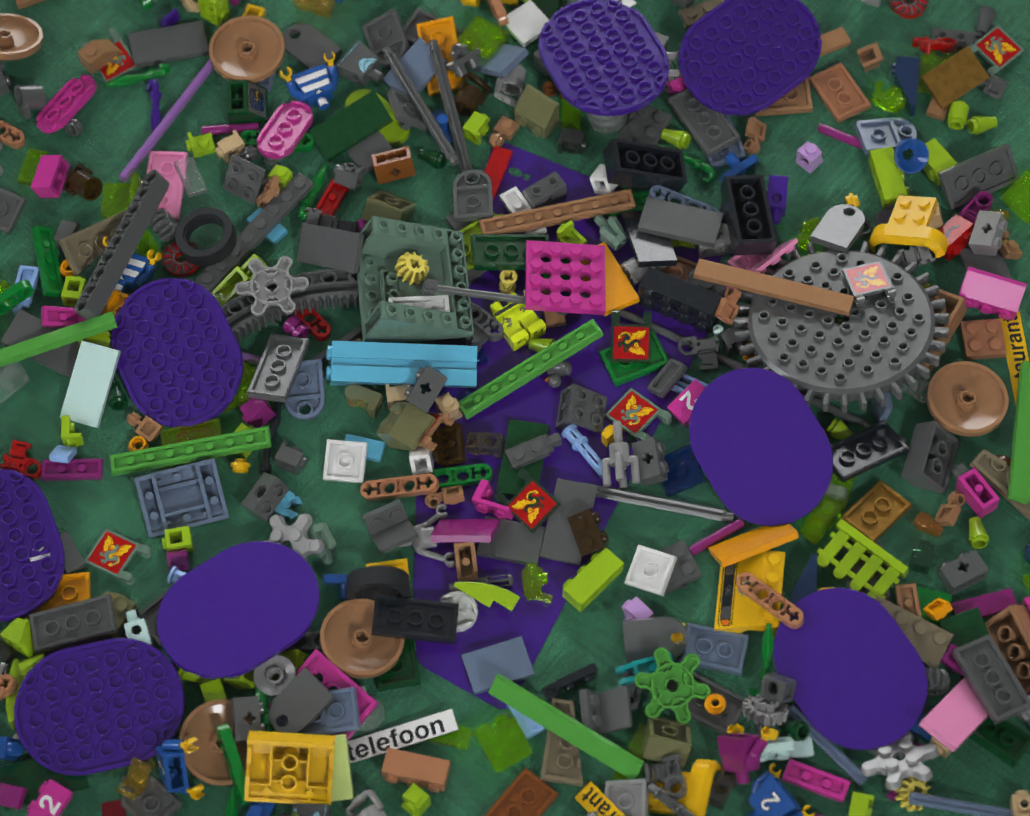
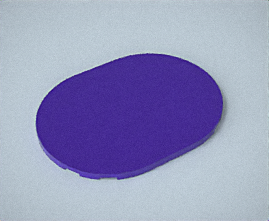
[538,0,669,116]
[678,0,822,116]
[110,278,243,429]
[689,368,833,526]
[0,469,65,622]
[157,541,319,679]
[774,588,927,750]
[14,638,185,776]

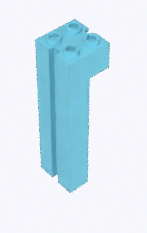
[326,341,477,388]

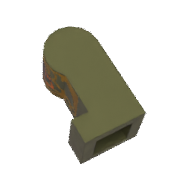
[345,384,384,419]

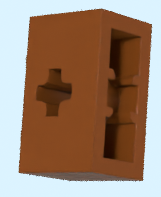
[371,146,416,184]

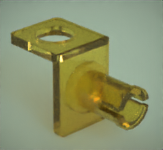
[115,758,156,800]

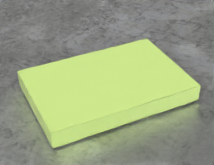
[331,734,354,802]

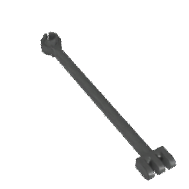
[420,279,568,315]

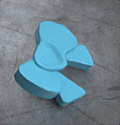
[273,491,302,520]

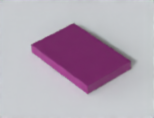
[430,519,501,543]

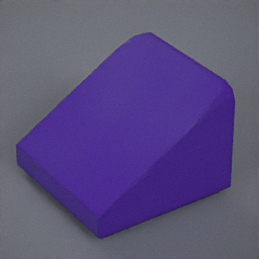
[158,8,180,28]

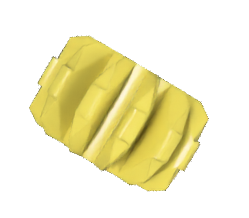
[395,251,430,286]
[894,777,931,812]

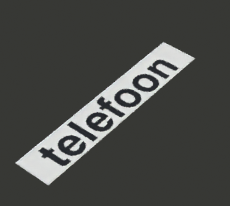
[348,709,458,763]

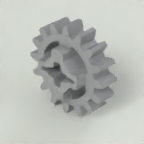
[742,694,789,726]

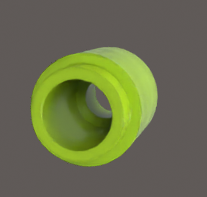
[947,100,969,130]

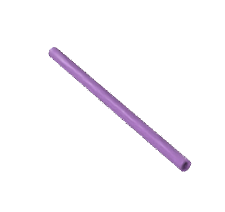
[119,59,214,182]

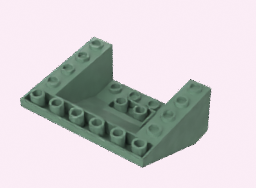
[357,216,474,343]

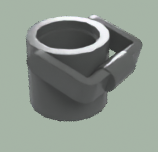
[14,84,45,120]

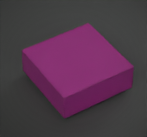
[166,548,190,572]

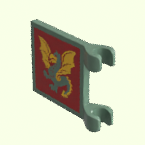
[969,25,1024,80]
[82,27,139,83]
[605,388,672,441]
[84,528,153,586]

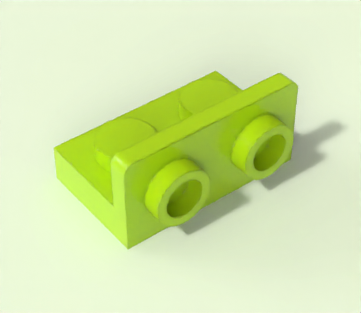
[198,0,230,26]

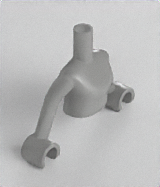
[399,504,456,568]

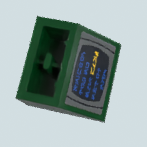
[227,80,268,124]

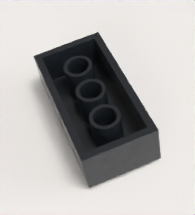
[603,138,688,193]
[720,175,777,256]
[639,266,722,334]

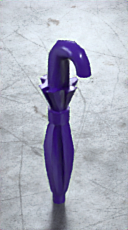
[146,79,163,133]

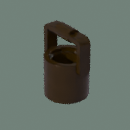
[454,71,490,117]
[63,164,103,201]

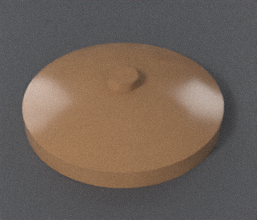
[0,13,43,60]
[209,16,285,83]
[926,361,1009,437]
[320,599,404,679]
[179,700,253,786]

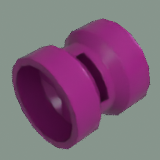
[282,315,310,338]

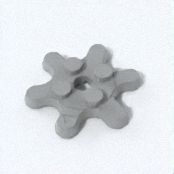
[234,256,309,317]
[266,513,325,559]
[861,732,939,790]

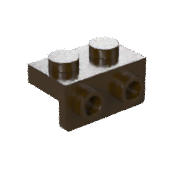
[431,422,466,468]
[567,508,609,556]

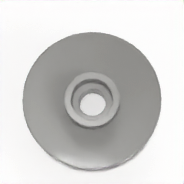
[253,655,296,696]

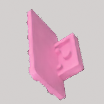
[726,238,798,289]

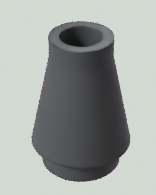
[976,6,996,35]

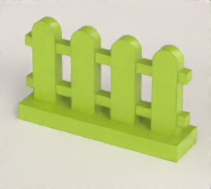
[817,519,909,600]

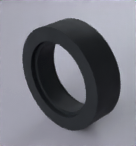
[175,207,237,266]
[347,566,410,601]

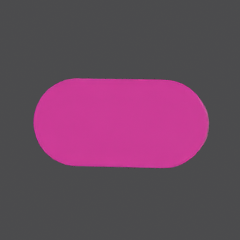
[36,75,97,133]
[257,101,313,159]

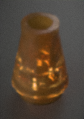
[912,511,944,538]

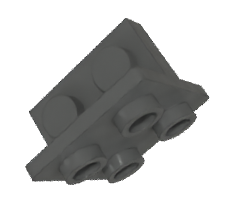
[223,154,269,204]

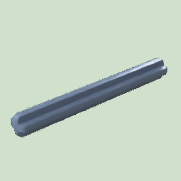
[788,705,868,785]
[908,792,1012,816]

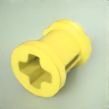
[499,270,517,294]

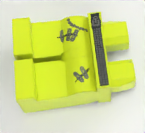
[490,292,546,352]

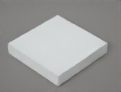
[504,0,549,47]
[323,439,368,484]
[624,545,677,597]

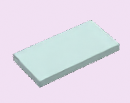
[59,341,121,428]

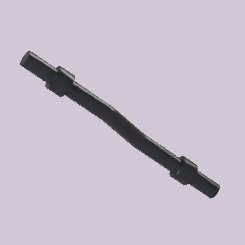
[259,401,282,476]

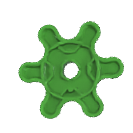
[634,647,711,724]

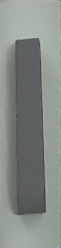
[74,170,169,320]

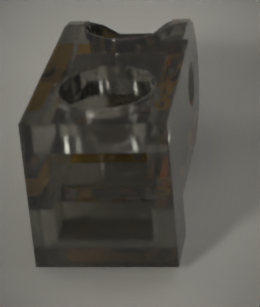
[465,432,505,459]
[708,767,737,811]

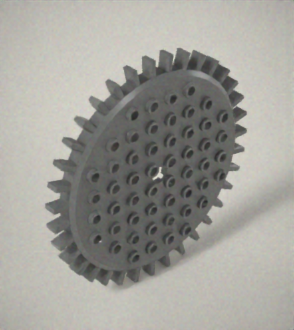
[734,241,949,413]

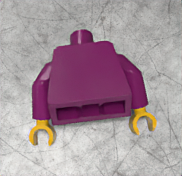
[717,724,779,784]

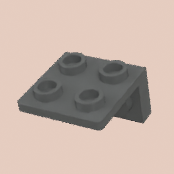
[556,384,607,434]
[362,499,418,554]
[579,686,632,736]

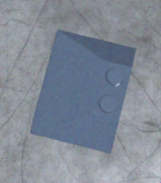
[134,458,229,538]

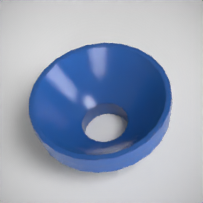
[894,138,929,174]

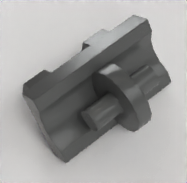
[445,43,481,77]

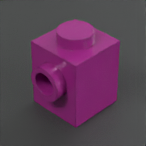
[240,398,276,428]

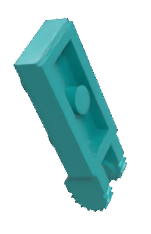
[615,652,674,686]

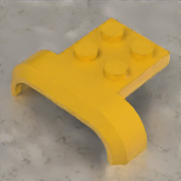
[868,195,949,258]
[648,759,722,816]

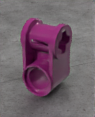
[959,191,993,225]

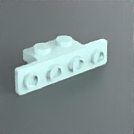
[760,736,814,762]

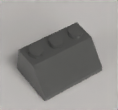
[901,421,960,494]

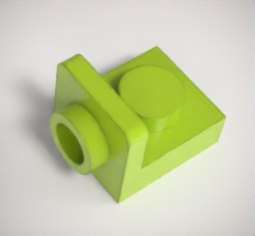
[185,132,215,158]
[61,415,84,447]

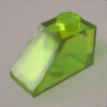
[799,494,843,545]

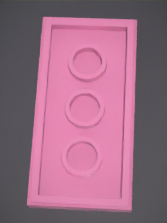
[147,151,189,222]
[919,677,989,753]

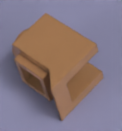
[857,42,884,72]

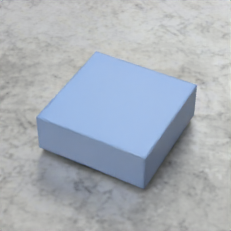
[49,445,77,464]

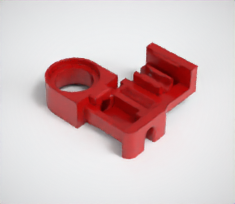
[912,37,957,54]
[0,440,42,480]

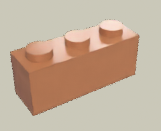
[381,747,451,793]

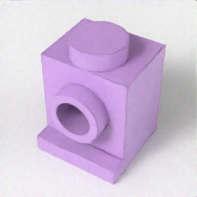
[796,141,823,174]
[621,596,654,620]

